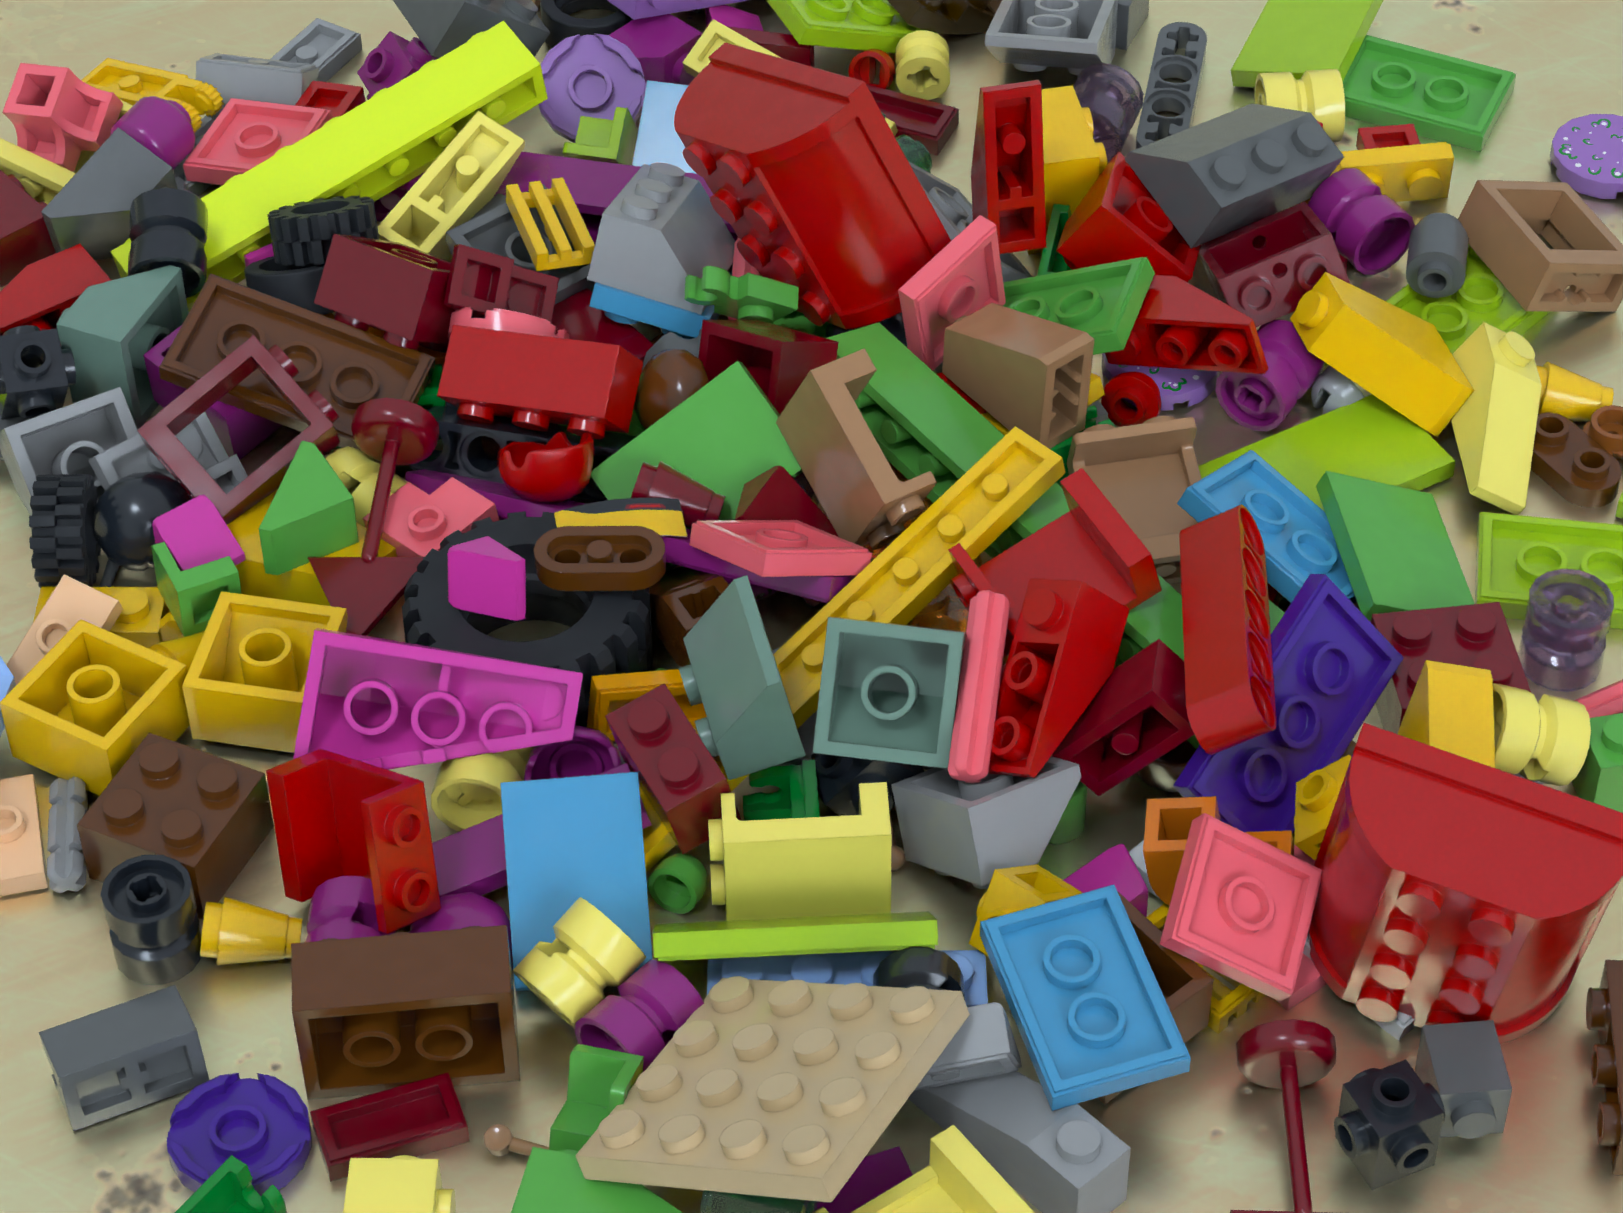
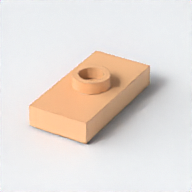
[7,574,123,685]
[0,774,48,896]

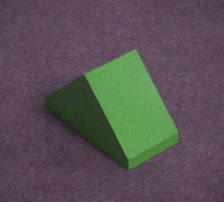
[259,441,359,575]

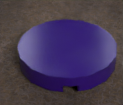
[167,1073,312,1196]

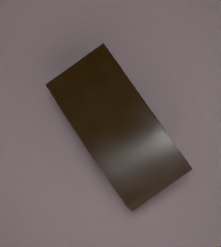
[887,0,996,34]

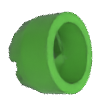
[648,853,707,914]

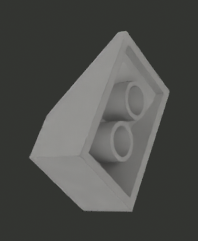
[985,0,1118,76]

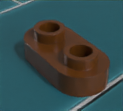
[1531,412,1622,508]
[534,526,666,591]

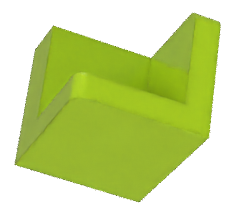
[562,107,638,165]

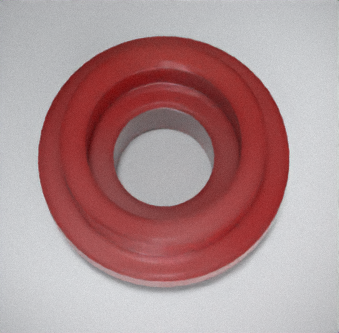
[1101,371,1161,427]

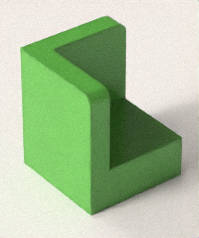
[151,542,242,637]
[549,1044,644,1151]

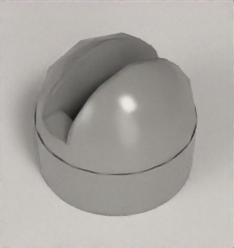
[1311,365,1364,414]

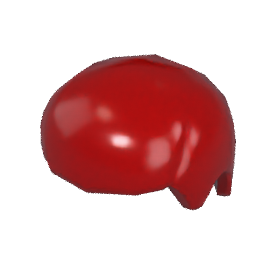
[497,432,594,503]

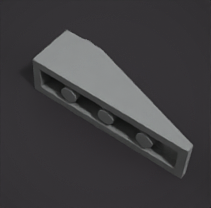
[908,1071,1131,1213]

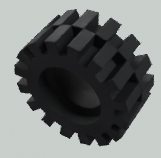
[267,196,379,266]
[29,474,101,588]

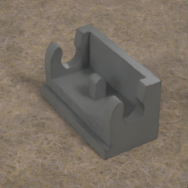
[39,985,209,1131]

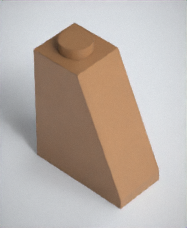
[942,303,1095,449]

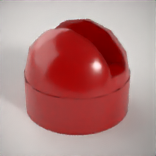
[848,49,896,89]

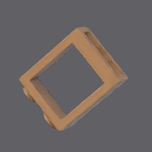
[1458,180,1623,312]

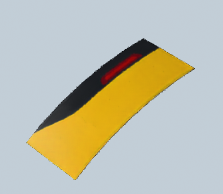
[554,498,687,537]

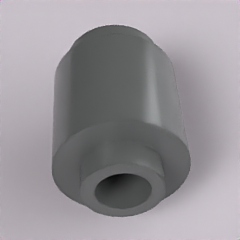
[1406,213,1469,298]

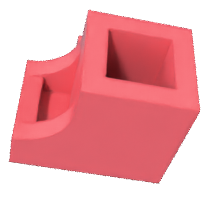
[2,63,123,172]
[363,477,499,557]

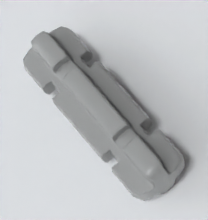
[47,776,88,894]

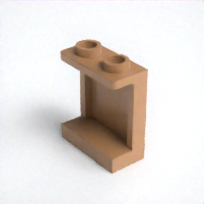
[776,348,937,550]
[1067,416,1201,584]

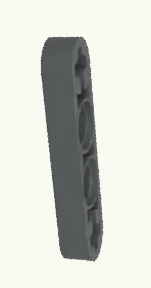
[1136,22,1207,149]

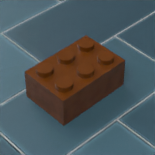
[291,925,521,1100]

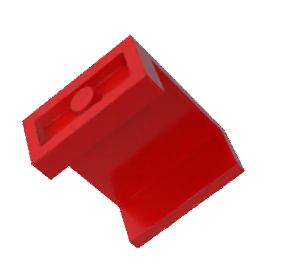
[948,468,1162,657]
[266,748,441,934]

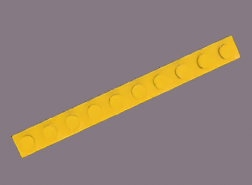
[639,426,1065,873]

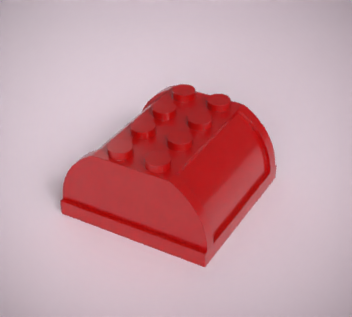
[674,43,951,329]
[1307,723,1623,1045]

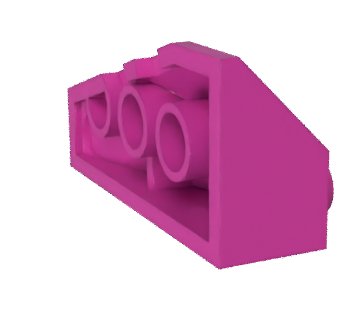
[293,628,583,770]

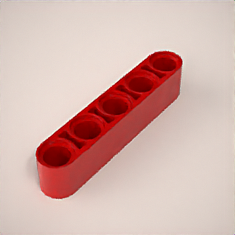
[1179,504,1277,755]

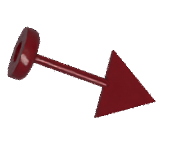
[308,398,439,636]
[1230,1019,1336,1213]

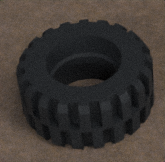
[402,511,653,727]

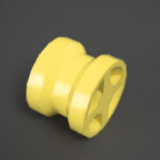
[895,31,950,100]

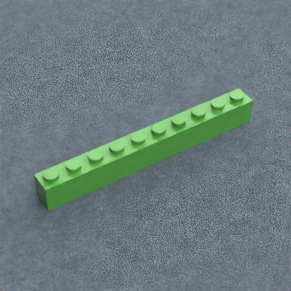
[826,323,1200,749]

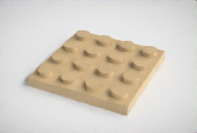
[575,976,970,1203]

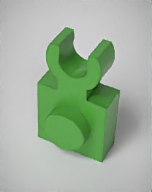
[684,266,799,324]

